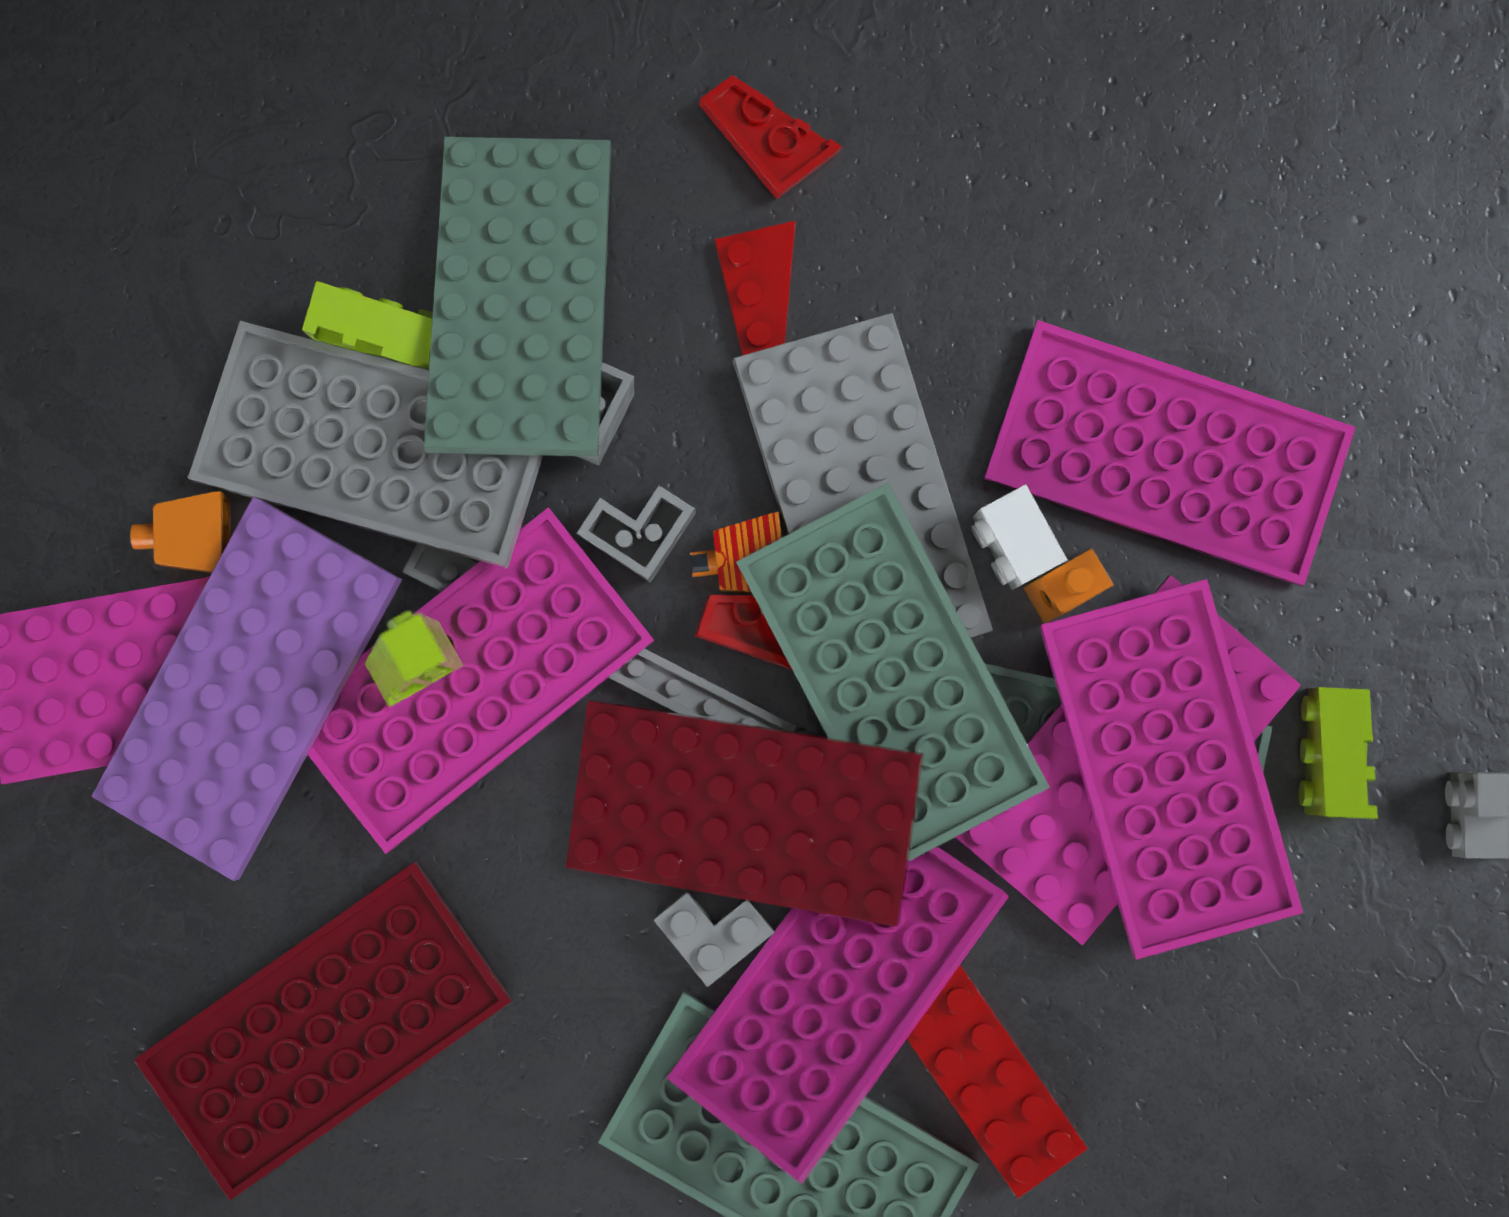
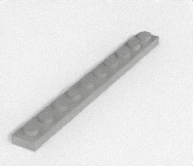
[403,544,796,732]

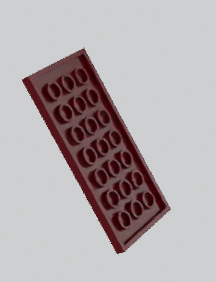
[566,700,924,927]
[134,861,512,1201]

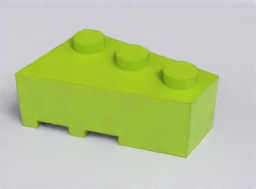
[302,281,433,370]
[364,611,464,708]
[1298,687,1378,819]

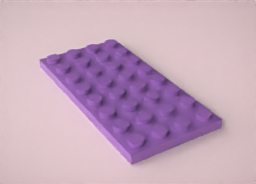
[91,497,402,881]

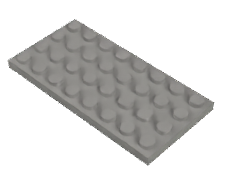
[733,313,993,638]
[188,321,543,568]

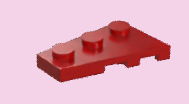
[699,75,843,199]
[715,220,796,356]
[694,595,793,671]

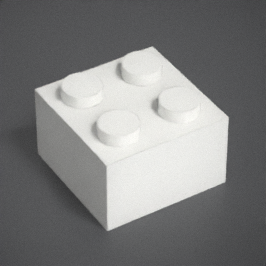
[971,485,1067,590]

